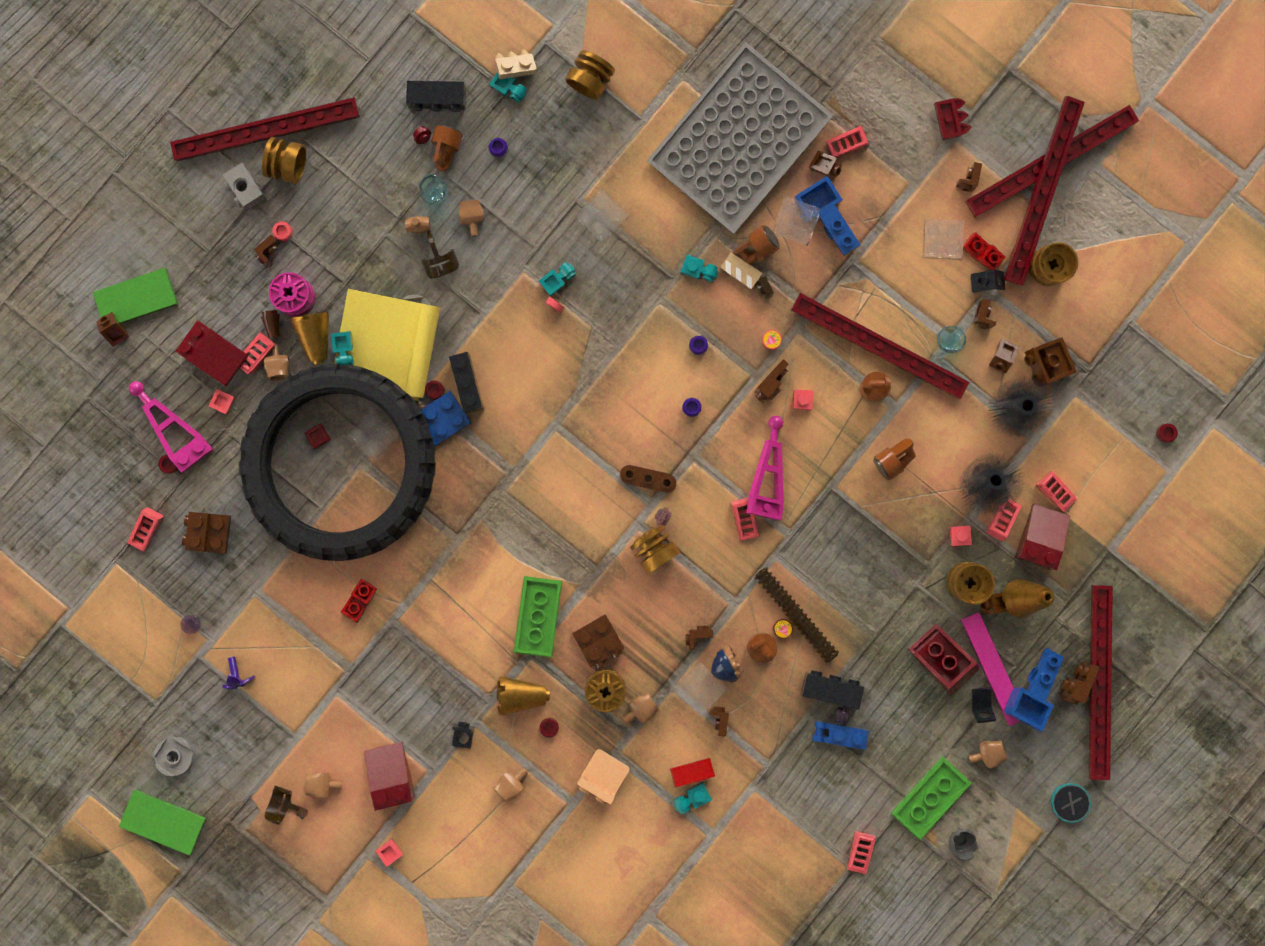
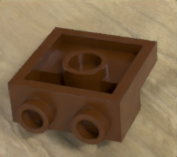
[1024,337,1077,387]
[754,359,789,404]
[182,512,231,554]
[572,614,625,669]
[1060,662,1100,705]

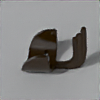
[421,231,459,279]
[264,785,308,825]

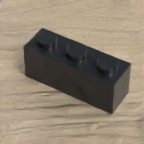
[406,81,466,112]
[449,352,484,414]
[800,670,864,710]

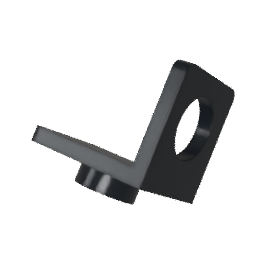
[971,270,1005,293]
[972,687,996,723]
[452,722,474,749]

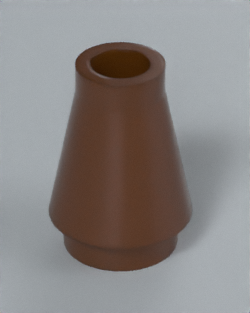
[261,310,280,338]

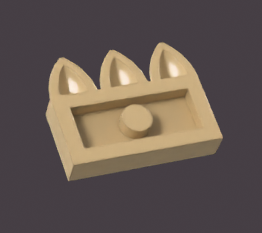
[495,49,537,79]

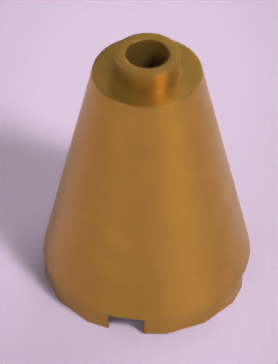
[290,311,329,365]
[1002,579,1054,618]
[497,676,550,716]

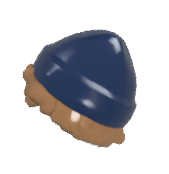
[711,646,744,683]

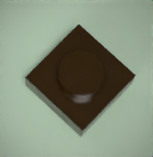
[756,276,774,299]

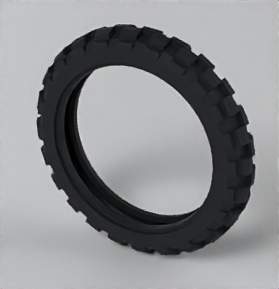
[239,364,436,561]

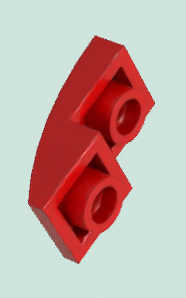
[962,232,1005,270]
[341,579,377,623]
[670,758,715,788]

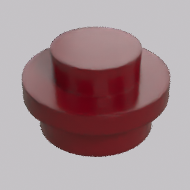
[413,126,431,144]

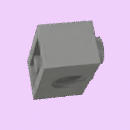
[223,163,267,210]

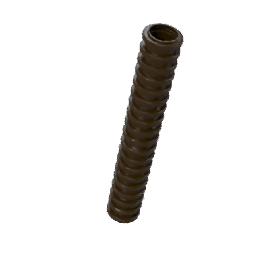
[754,567,839,663]

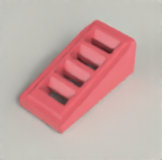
[826,126,869,158]
[240,332,276,375]
[1036,471,1077,512]
[731,498,759,541]
[986,500,1022,541]
[127,508,164,552]
[847,831,876,874]

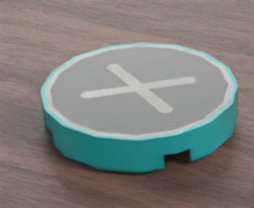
[1050,783,1091,823]

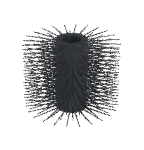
[988,376,1055,436]
[959,452,1025,516]

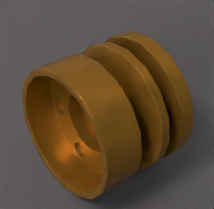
[565,50,615,100]
[262,137,307,184]
[1029,242,1079,286]
[630,525,680,574]
[946,562,995,605]
[585,669,626,713]

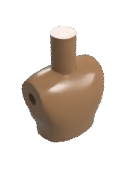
[459,200,484,236]
[405,216,431,234]
[264,344,290,381]
[622,692,659,724]
[969,740,1008,768]
[493,768,528,803]
[305,773,342,798]

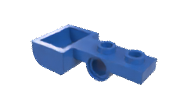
[794,176,861,256]
[1005,648,1064,732]

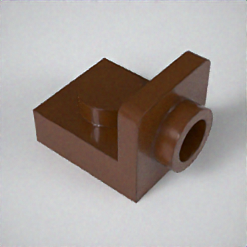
[809,151,842,182]
[956,162,982,192]
[254,235,280,266]
[973,298,996,330]
[96,312,129,347]
[989,339,1019,373]
[980,592,1007,615]
[709,706,729,736]

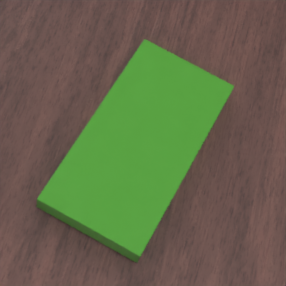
[92,268,178,324]
[514,576,562,658]
[891,756,972,840]
[119,789,206,855]

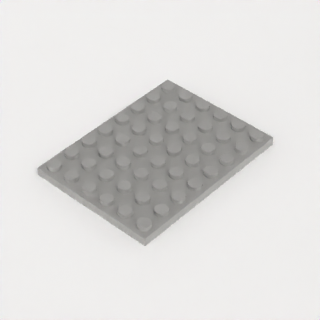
[647,42,833,235]

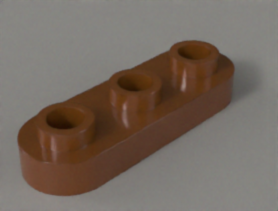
[620,465,676,493]

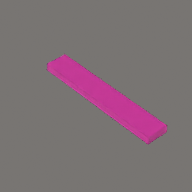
[961,612,1020,726]

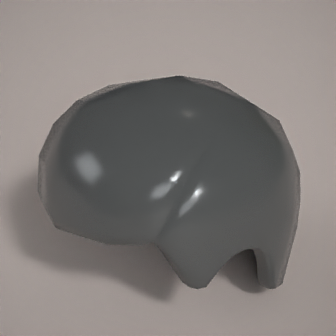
[948,828,978,861]

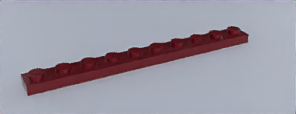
[1003,96,1085,286]
[170,97,360,162]
[965,105,1139,218]
[791,293,970,400]
[1089,585,1113,780]

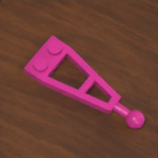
[129,381,213,474]
[747,416,784,521]

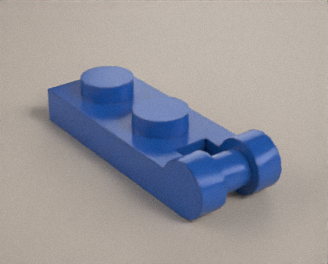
[812,721,869,750]

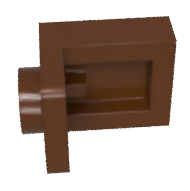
[685,625,713,650]

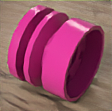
[269,272,316,317]

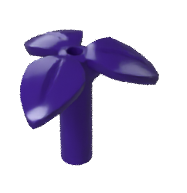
[222,657,255,690]

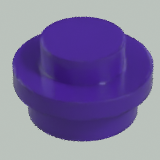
[489,138,508,157]
[689,336,708,355]
[682,398,701,417]

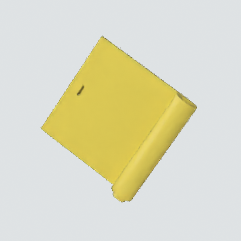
[334,289,440,401]

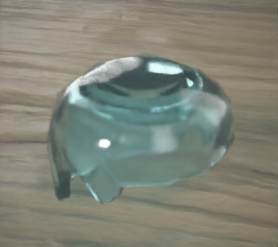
[419,174,449,206]
[937,326,966,354]

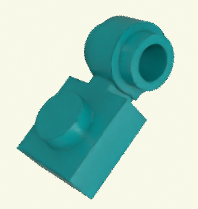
[489,72,527,103]
[680,254,719,282]
[539,262,576,296]
[330,331,354,366]
[673,782,712,814]

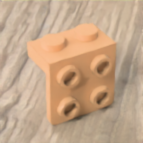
[577,749,629,805]

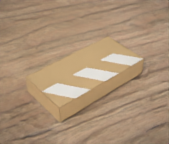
[720,252,762,290]

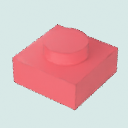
[209,389,236,415]
[793,389,814,410]
[950,526,972,546]
[376,838,403,867]

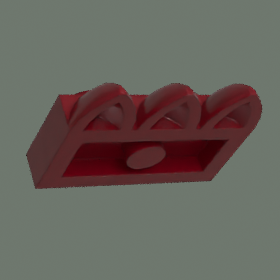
[934,98,971,141]

